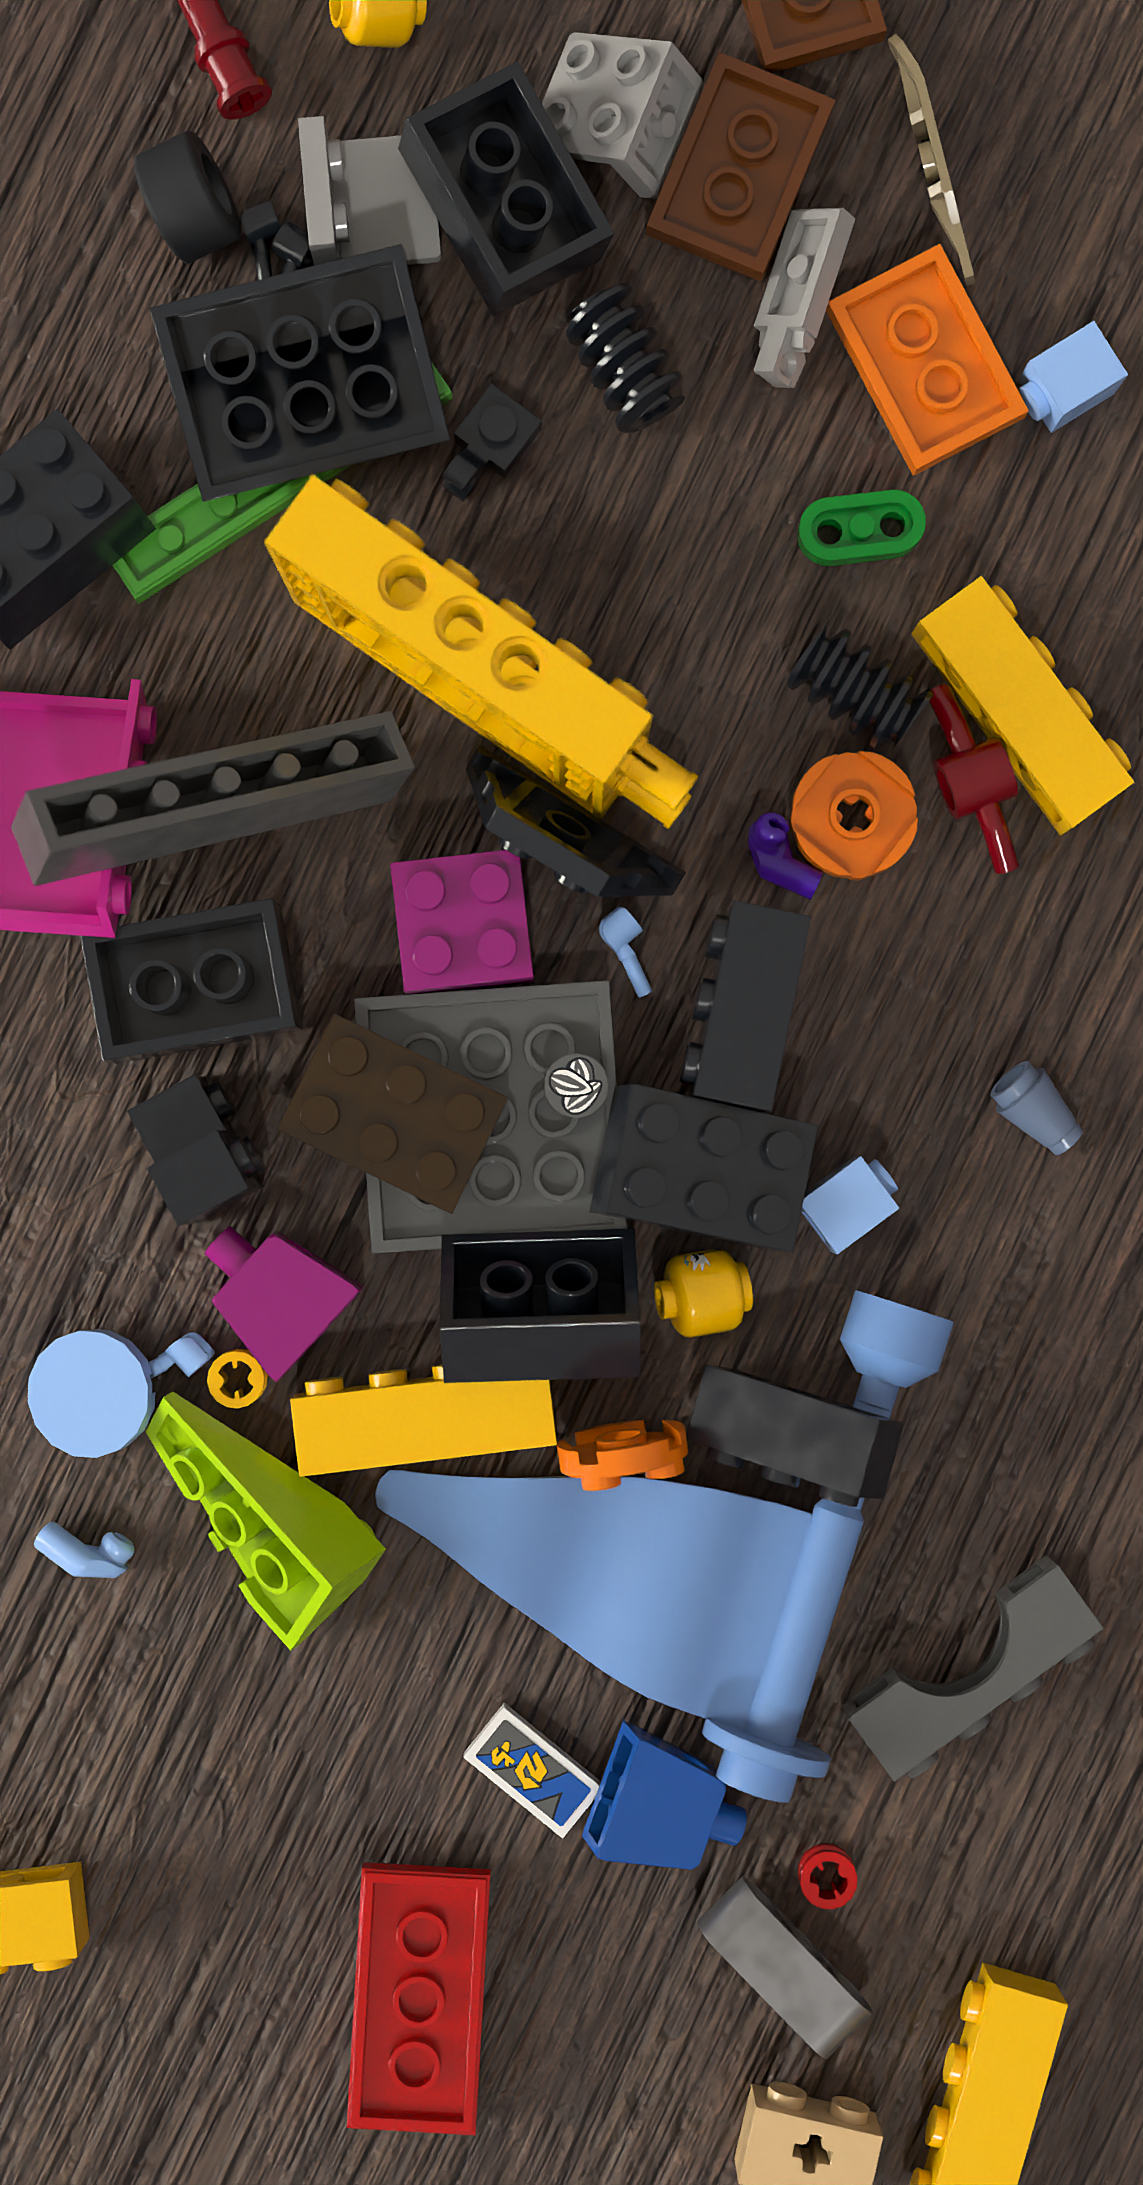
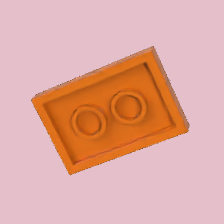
[826,244,1029,476]

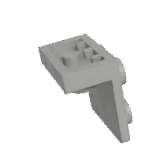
[542,32,705,199]
[298,116,441,265]

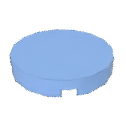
[28,1329,155,1458]

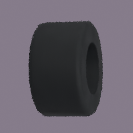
[134,130,242,264]

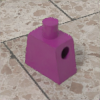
[204,1226,364,1382]

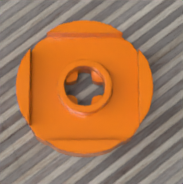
[789,751,918,881]
[557,1420,688,1491]

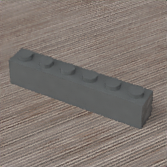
[11,711,415,887]

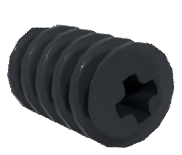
[566,282,685,433]
[787,620,933,751]

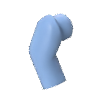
[34,1521,135,1578]

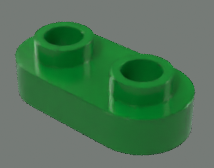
[797,490,926,566]

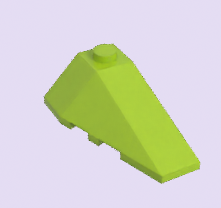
[145,1392,386,1651]

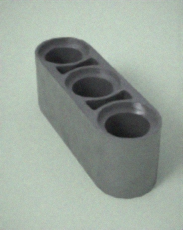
[696,1876,873,2059]

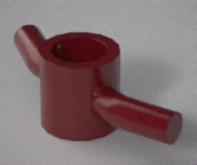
[929,684,1019,874]

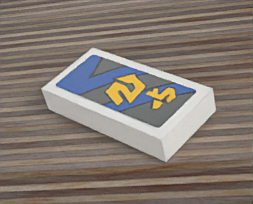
[463,1703,601,1838]

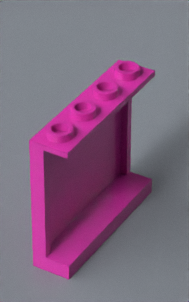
[0,679,157,938]

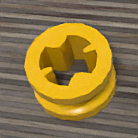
[207,1349,268,1409]

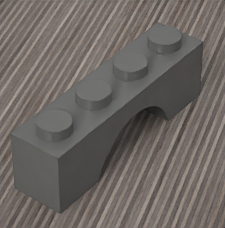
[842,1555,1104,1782]

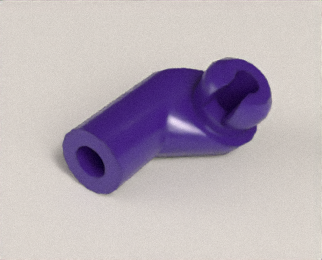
[747,812,823,900]

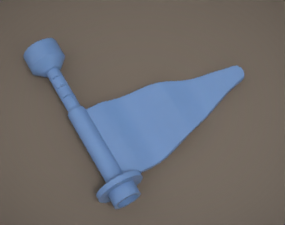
[375,1290,954,1803]

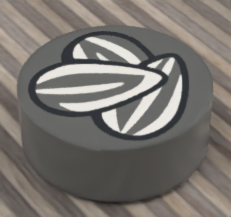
[544,1053,609,1118]

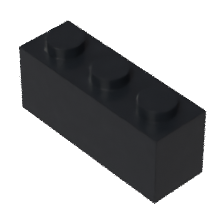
[686,1364,904,1507]

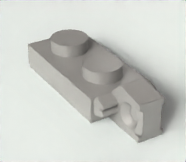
[754,208,855,388]

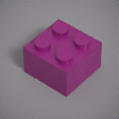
[390,850,534,995]

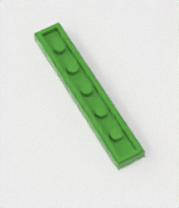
[113,363,453,604]

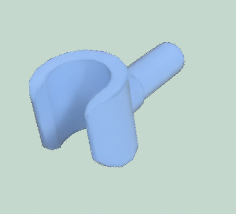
[599,907,652,998]
[148,1332,215,1379]

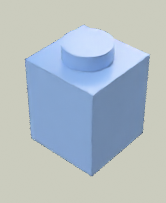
[1018,321,1128,433]
[801,1156,899,1254]

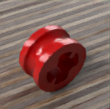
[797,1843,858,1909]

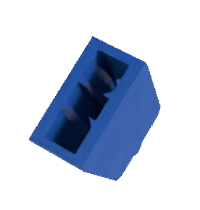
[582,1721,747,1870]

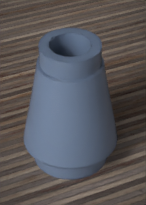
[990,1061,1083,1155]

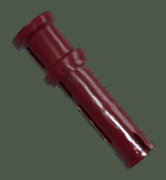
[177,0,272,120]

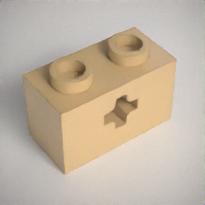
[734,2081,883,2185]

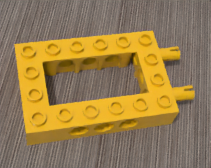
[264,475,698,829]

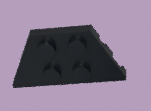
[466,746,686,897]

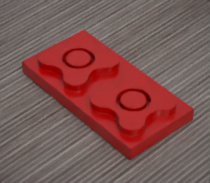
[347,1862,491,2135]

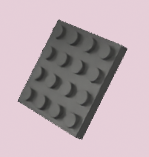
[354,980,627,1254]

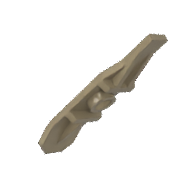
[888,34,976,286]

